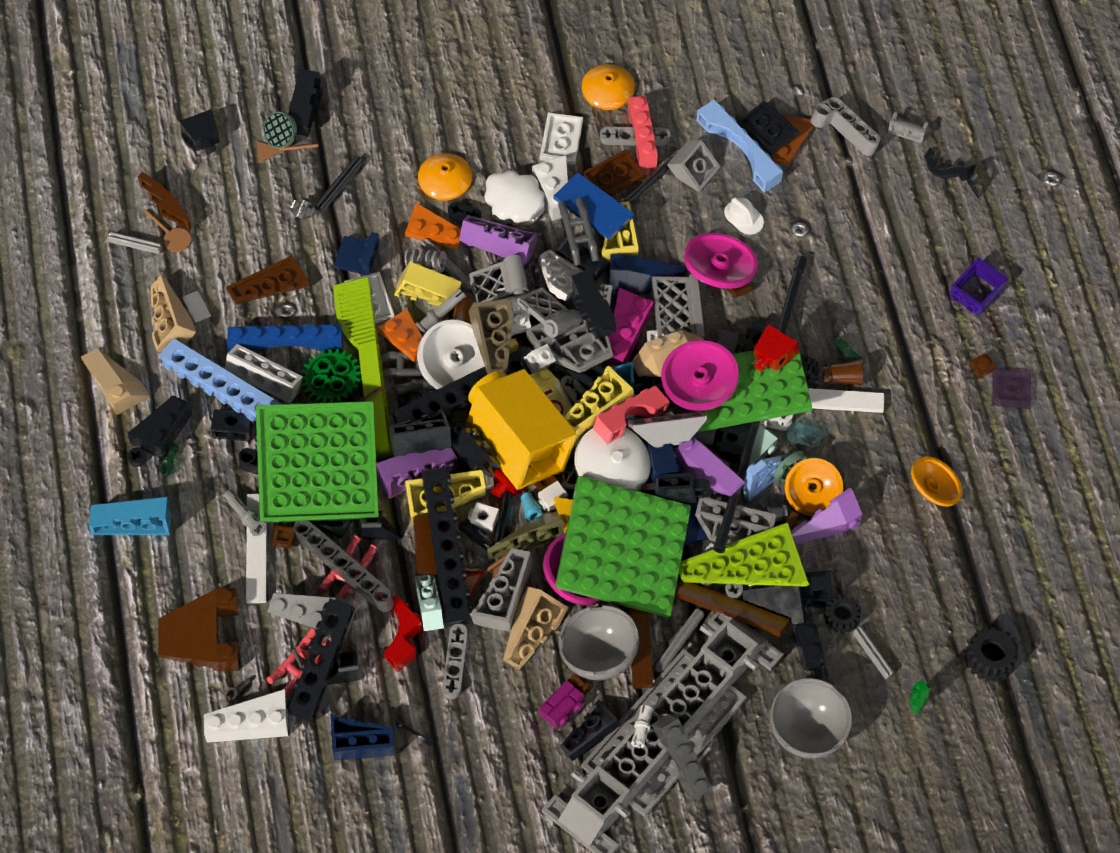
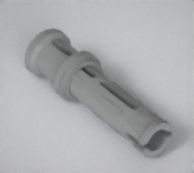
[415,288,467,334]
[223,490,267,536]

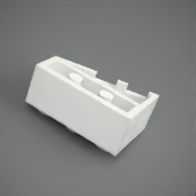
[532,155,569,221]

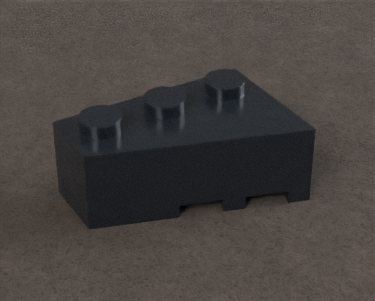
[288,68,323,137]
[571,268,617,339]
[127,395,192,459]
[389,409,451,456]
[767,570,832,608]

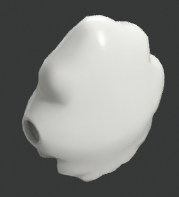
[484,170,545,227]

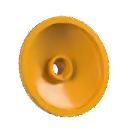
[582,64,635,110]
[418,153,473,201]
[911,456,962,506]
[785,458,843,516]

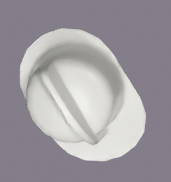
[724,198,764,235]

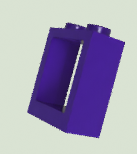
[949,257,1008,316]

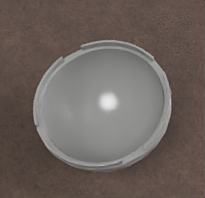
[559,605,639,680]
[770,678,852,759]

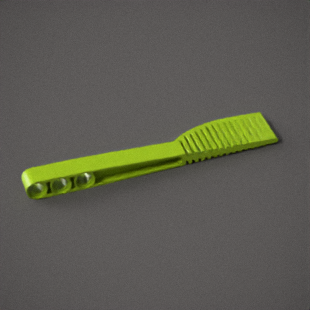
[333,276,394,461]

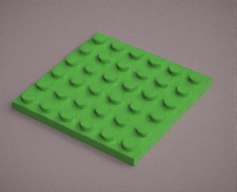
[256,402,378,523]
[555,476,691,618]

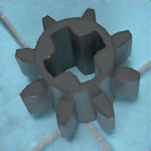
[291,197,315,219]

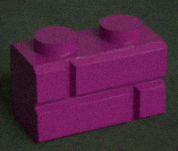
[539,681,584,730]

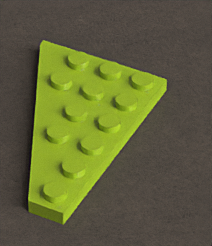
[679,523,809,586]

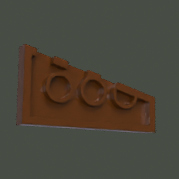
[226,255,310,305]

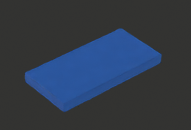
[553,172,634,241]

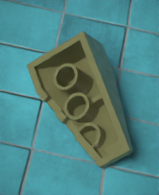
[487,512,564,561]

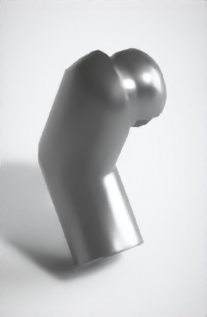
[531,264,547,290]

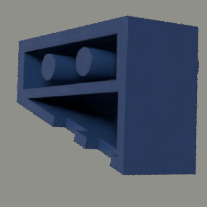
[642,439,680,483]
[330,714,395,761]

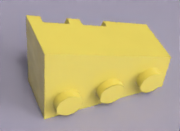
[394,262,461,306]

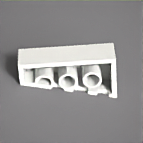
[204,689,288,743]

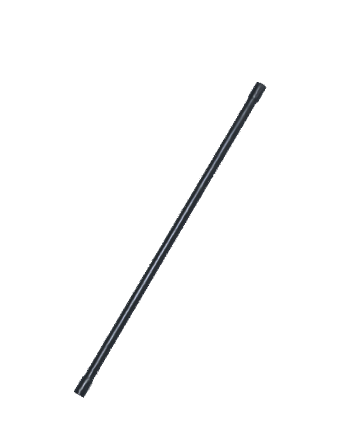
[713,256,807,553]

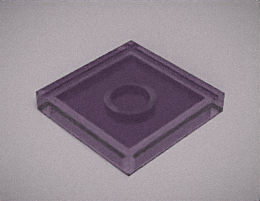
[991,369,1031,409]

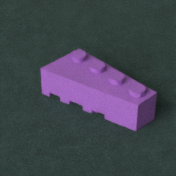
[459,215,538,265]
[376,447,457,499]

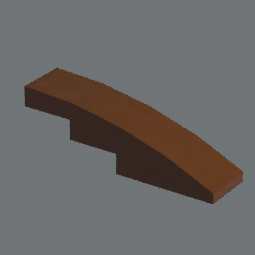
[138,172,192,231]

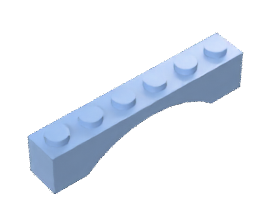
[696,100,783,193]

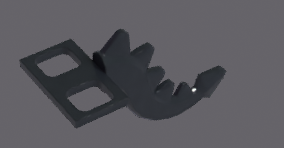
[924,148,980,198]

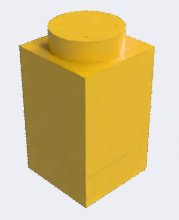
[466,369,577,490]

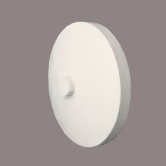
[417,320,485,394]
[575,428,651,491]

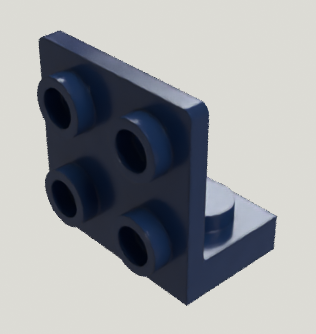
[334,232,380,275]

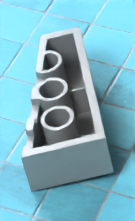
[470,548,533,632]
[267,593,359,639]

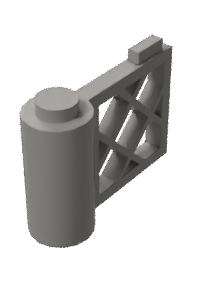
[469,255,529,303]
[517,287,582,338]

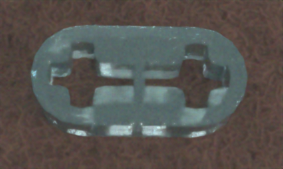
[786,423,823,447]

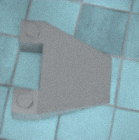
[526,307,613,373]

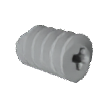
[405,248,447,274]

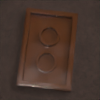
[580,149,646,197]
[413,516,456,575]

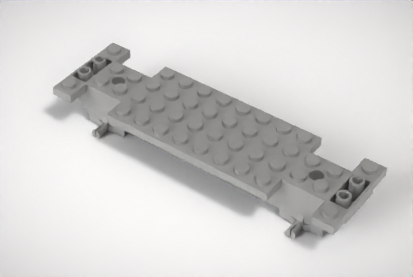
[542,612,783,853]

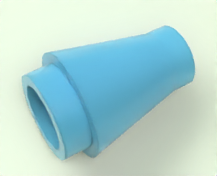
[521,492,543,521]

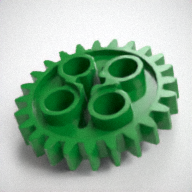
[301,348,362,403]

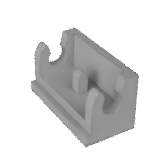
[888,111,929,143]

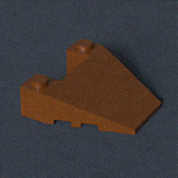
[158,588,239,672]

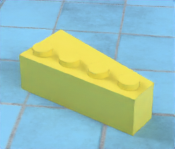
[564,366,634,445]
[405,470,486,525]

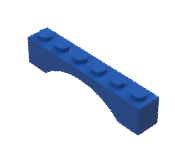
[227,324,343,352]

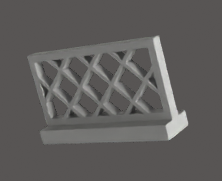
[652,273,705,339]

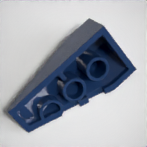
[609,254,684,298]

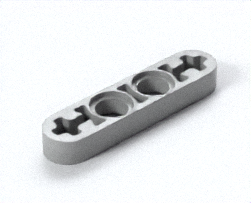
[600,127,670,146]
[443,624,468,699]

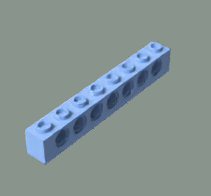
[159,339,283,422]

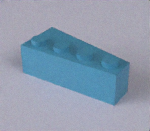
[89,497,172,535]

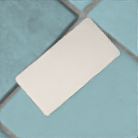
[182,291,211,323]

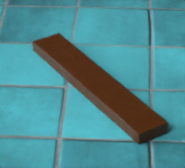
[674,581,789,637]
[628,607,653,689]

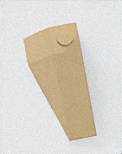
[150,275,196,352]
[81,348,150,415]
[503,586,568,670]

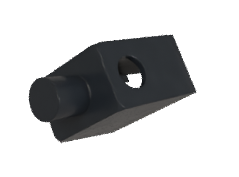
[180,109,220,154]

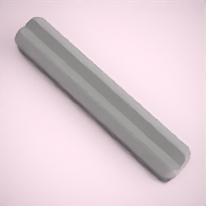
[108,232,162,254]
[853,627,894,679]

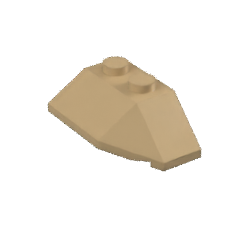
[632,330,704,377]

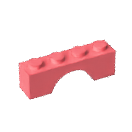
[628,96,658,169]
[593,386,670,444]

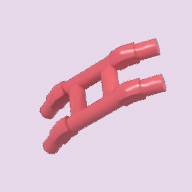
[318,535,378,599]
[267,628,331,696]

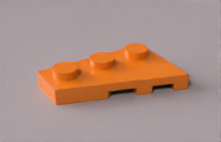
[405,203,461,249]
[378,309,422,362]

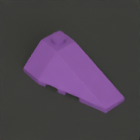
[676,437,745,496]
[791,488,862,544]

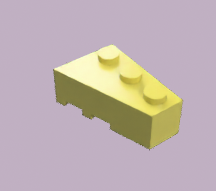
[602,201,638,263]

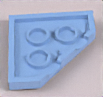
[743,455,788,502]

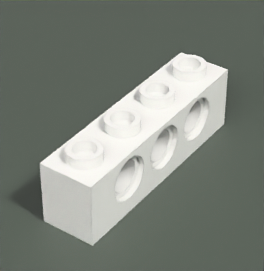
[225,344,302,403]

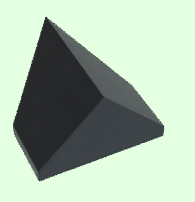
[362,511,402,540]
[328,651,360,685]

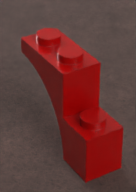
[384,594,422,673]

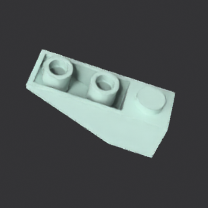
[744,425,778,481]
[414,574,444,631]

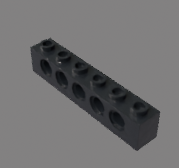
[286,598,355,723]

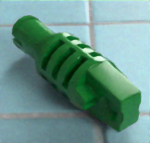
[909,679,930,713]

